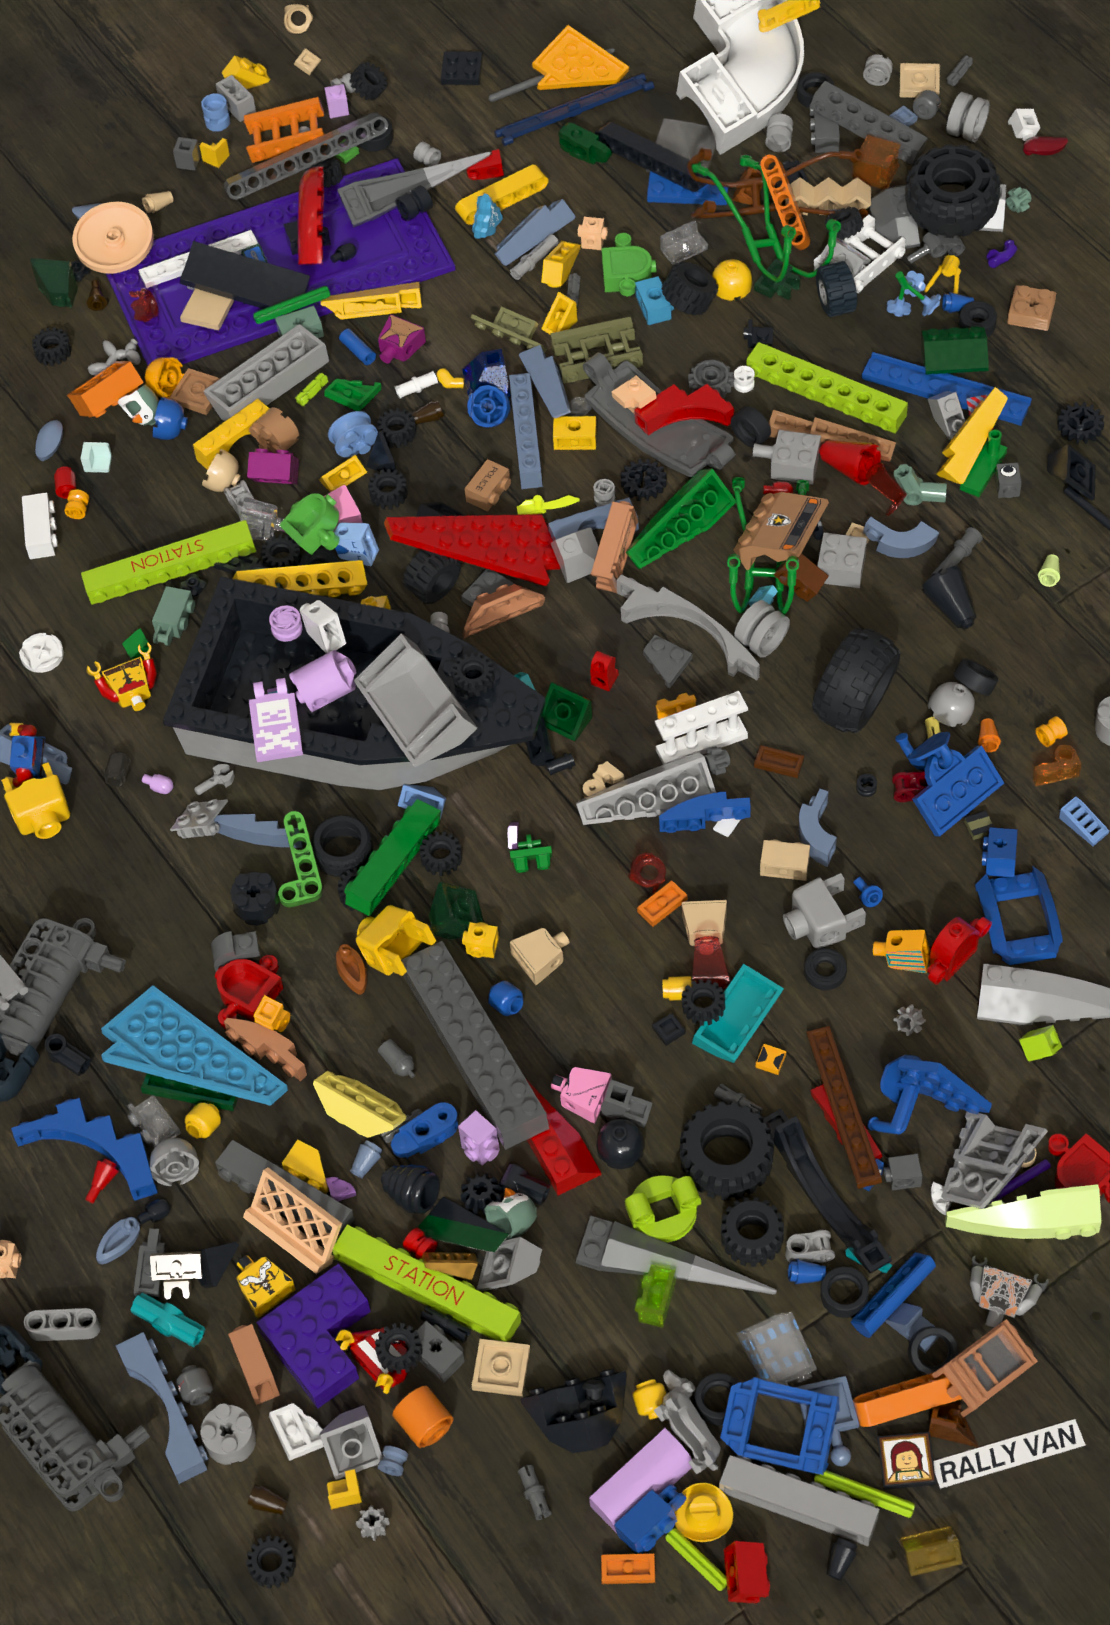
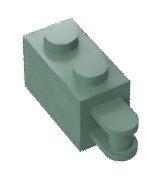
[152,586,195,646]

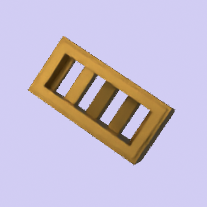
[422,1252,478,1280]

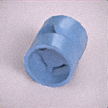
[201,94,230,131]

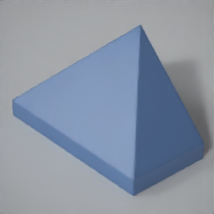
[398,784,446,819]

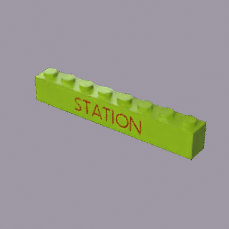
[81,520,256,605]
[332,1225,521,1342]

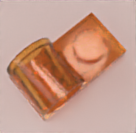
[1033,745,1082,786]

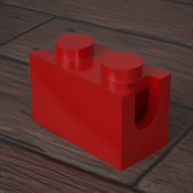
[724,1541,770,1604]

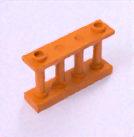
[244,97,326,163]

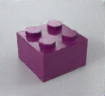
[247,449,299,484]

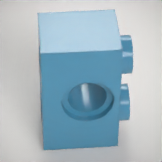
[635,276,674,325]

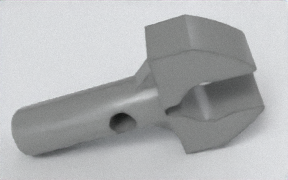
[194,764,235,795]

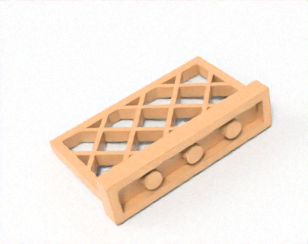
[243,1168,342,1274]

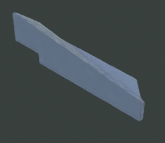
[495,199,575,266]

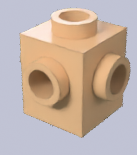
[578,217,608,250]
[0,1240,22,1278]

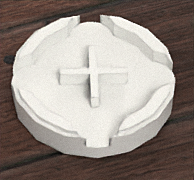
[19,633,64,673]

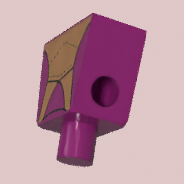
[378,315,426,363]

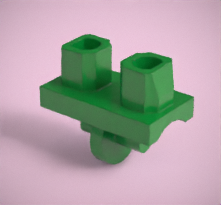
[510,834,552,873]

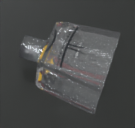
[240,497,285,541]

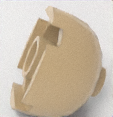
[202,449,241,492]

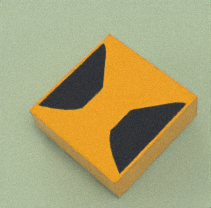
[756,1044,786,1075]

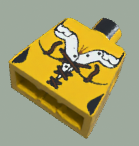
[237,1255,296,1319]

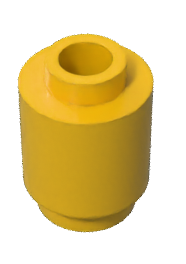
[663,976,696,1001]

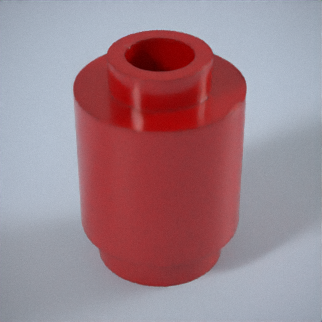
[54,466,77,499]

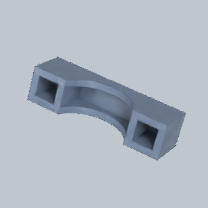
[548,498,639,541]

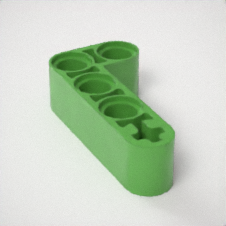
[278,811,322,907]

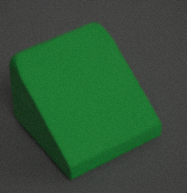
[122,628,149,660]

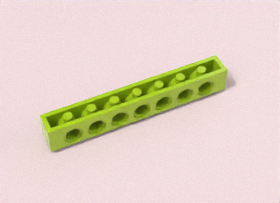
[747,342,908,433]

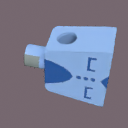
[334,523,379,566]

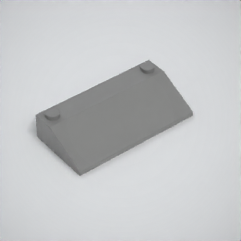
[354,633,477,767]

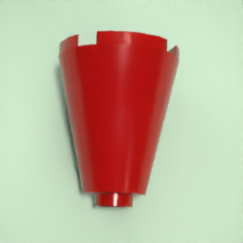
[819,440,881,485]

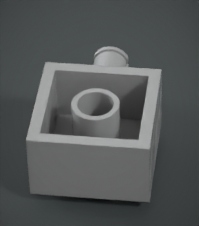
[753,430,821,485]

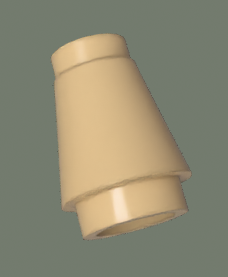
[142,191,173,213]

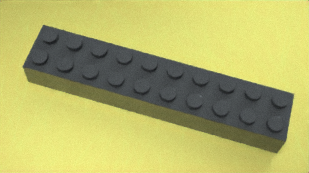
[401,941,549,1150]

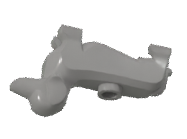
[654,1370,721,1474]

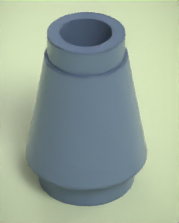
[350,1140,382,1178]

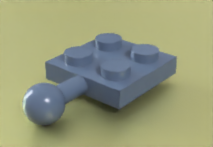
[796,1376,859,1466]

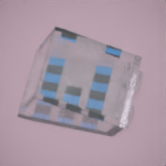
[736,1312,817,1386]

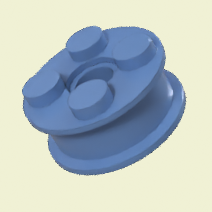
[328,411,378,457]

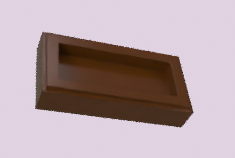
[754,745,804,778]

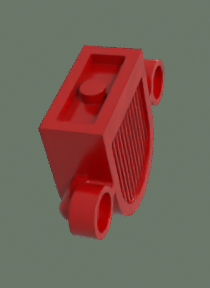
[927,917,992,985]
[215,955,283,1029]
[1048,1133,1110,1203]

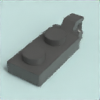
[134,1228,166,1297]

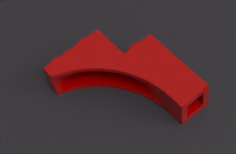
[634,384,734,436]

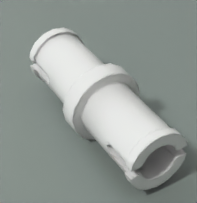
[395,371,438,399]

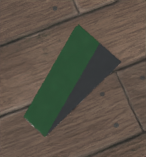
[418,1197,509,1253]

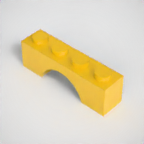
[193,399,269,470]

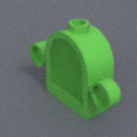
[601,233,656,296]
[279,493,340,555]

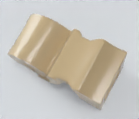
[583,761,624,799]

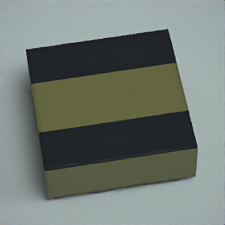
[964,811,994,840]

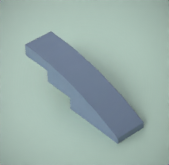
[214,814,303,848]

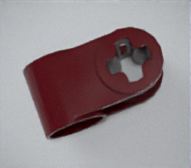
[892,771,928,802]

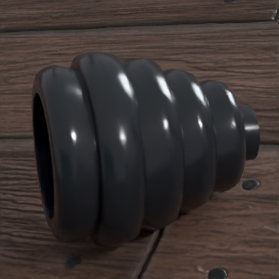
[381,1165,440,1214]

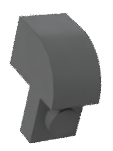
[211,931,260,971]
[601,1079,652,1127]

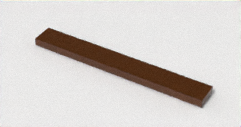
[806,1026,882,1189]

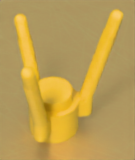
[924,255,961,294]

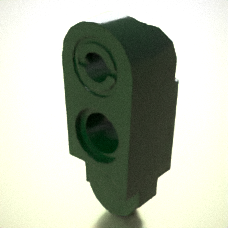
[558,122,612,165]

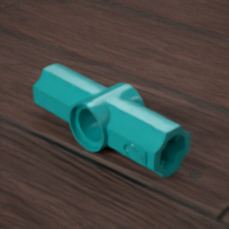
[130,1292,205,1347]

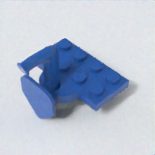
[895,732,1004,836]
[867,1055,992,1134]

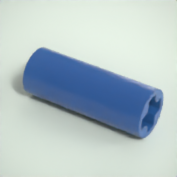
[339,329,376,365]

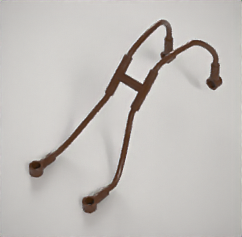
[687,148,869,220]

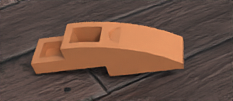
[224,1018,307,1082]

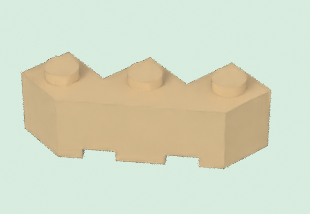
[785,177,871,215]

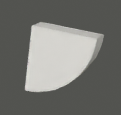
[931,1182,952,1216]

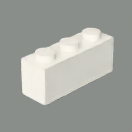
[22,493,58,559]

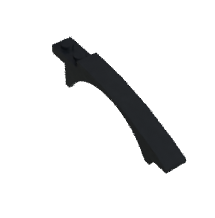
[763,1109,892,1274]

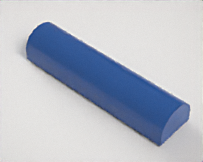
[851,1252,936,1338]

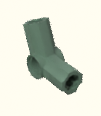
[894,464,947,505]

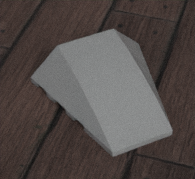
[941,1112,1048,1209]

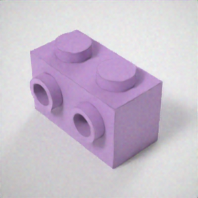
[458,1110,500,1166]

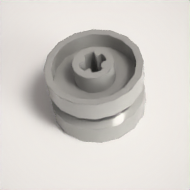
[946,92,990,142]
[735,600,790,658]

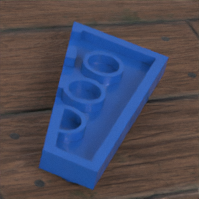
[647,171,728,205]

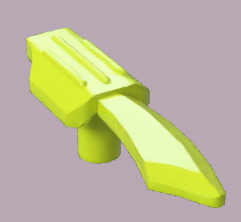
[517,495,580,515]

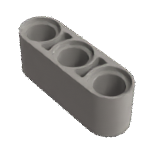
[24,1308,101,1341]

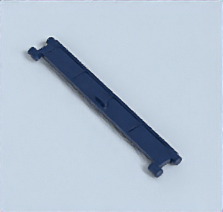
[494,73,654,146]

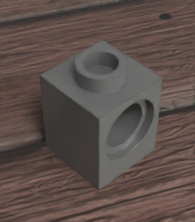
[884,1154,922,1191]

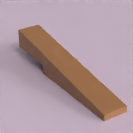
[769,410,896,462]

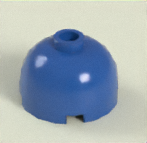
[467,385,511,428]
[153,397,188,440]

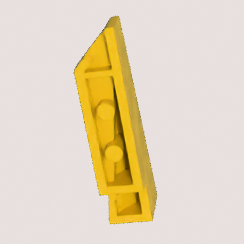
[321,282,422,319]
[936,387,1008,484]

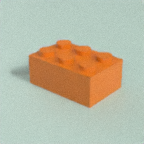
[68,361,144,418]

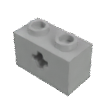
[216,75,256,122]

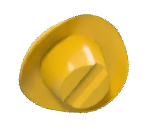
[675,1483,733,1542]

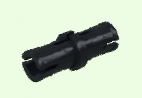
[420,1305,472,1343]

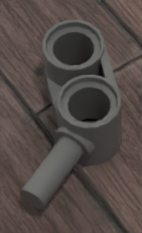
[907,232,965,264]

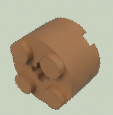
[249,407,299,453]

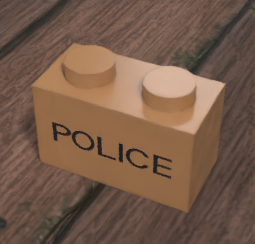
[465,459,511,512]

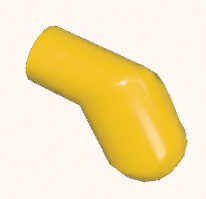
[436,368,464,388]

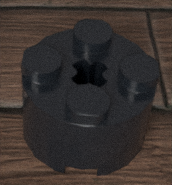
[230,872,280,926]

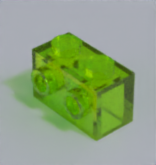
[635,1264,676,1328]

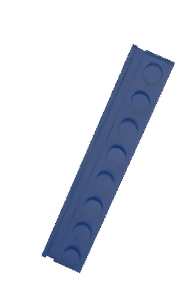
[862,352,1032,426]

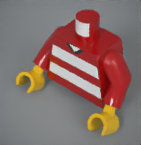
[335,1327,408,1394]

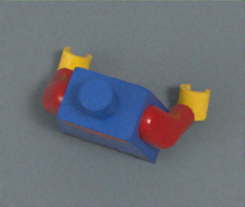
[3,723,45,790]

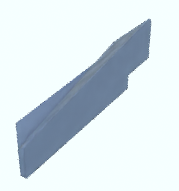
[519,345,571,418]
[0,724,72,784]

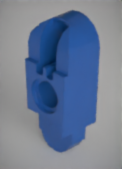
[391,1103,458,1158]

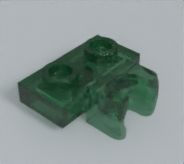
[754,259,800,300]

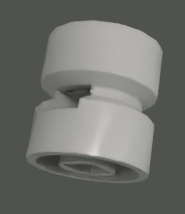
[766,114,793,152]

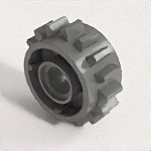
[688,360,734,398]

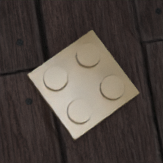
[899,63,940,97]
[472,1339,530,1396]

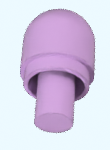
[142,774,173,794]

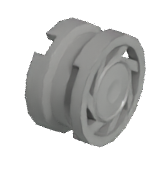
[863,54,893,86]

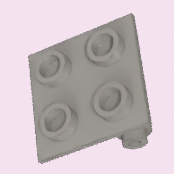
[170,799,228,838]

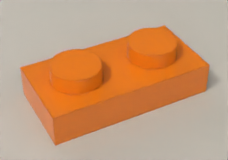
[637,881,688,927]
[601,1554,655,1584]

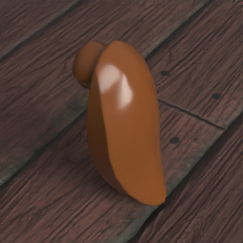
[336,944,367,994]

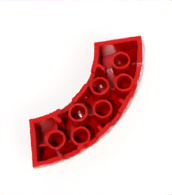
[298,166,324,265]

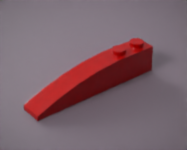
[525,1078,601,1196]

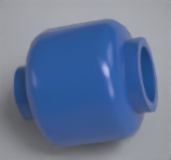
[488,981,523,1016]

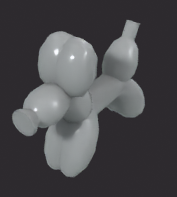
[88,339,141,376]

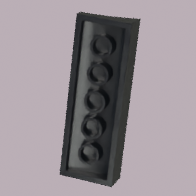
[180,241,310,315]

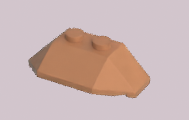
[462,584,545,638]

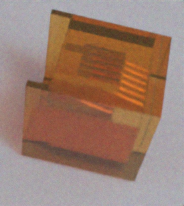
[853,135,901,189]

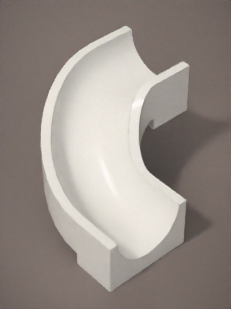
[676,0,804,155]

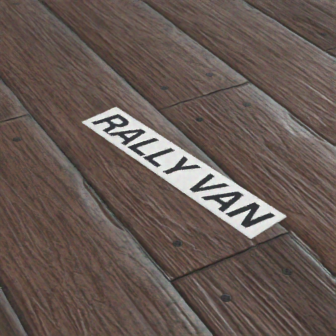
[933,1419,1085,1488]

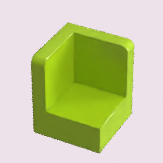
[1019,1025,1062,1061]

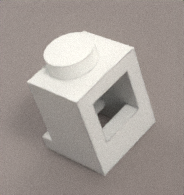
[1008,109,1040,141]

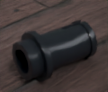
[545,753,576,776]

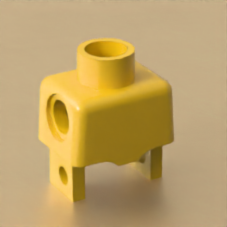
[2,762,70,839]
[356,905,436,976]

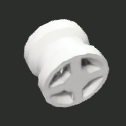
[734,366,755,393]

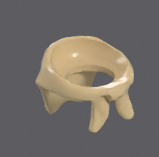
[284,4,313,34]

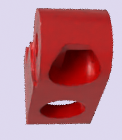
[466,149,504,180]
[590,651,619,691]

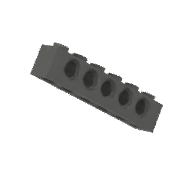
[810,81,928,165]

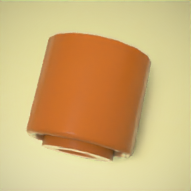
[392,1386,454,1448]

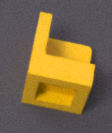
[199,138,230,168]
[327,1469,362,1509]

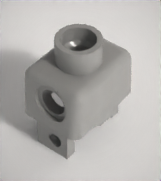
[783,873,866,949]

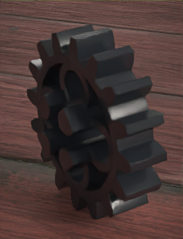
[621,459,667,501]

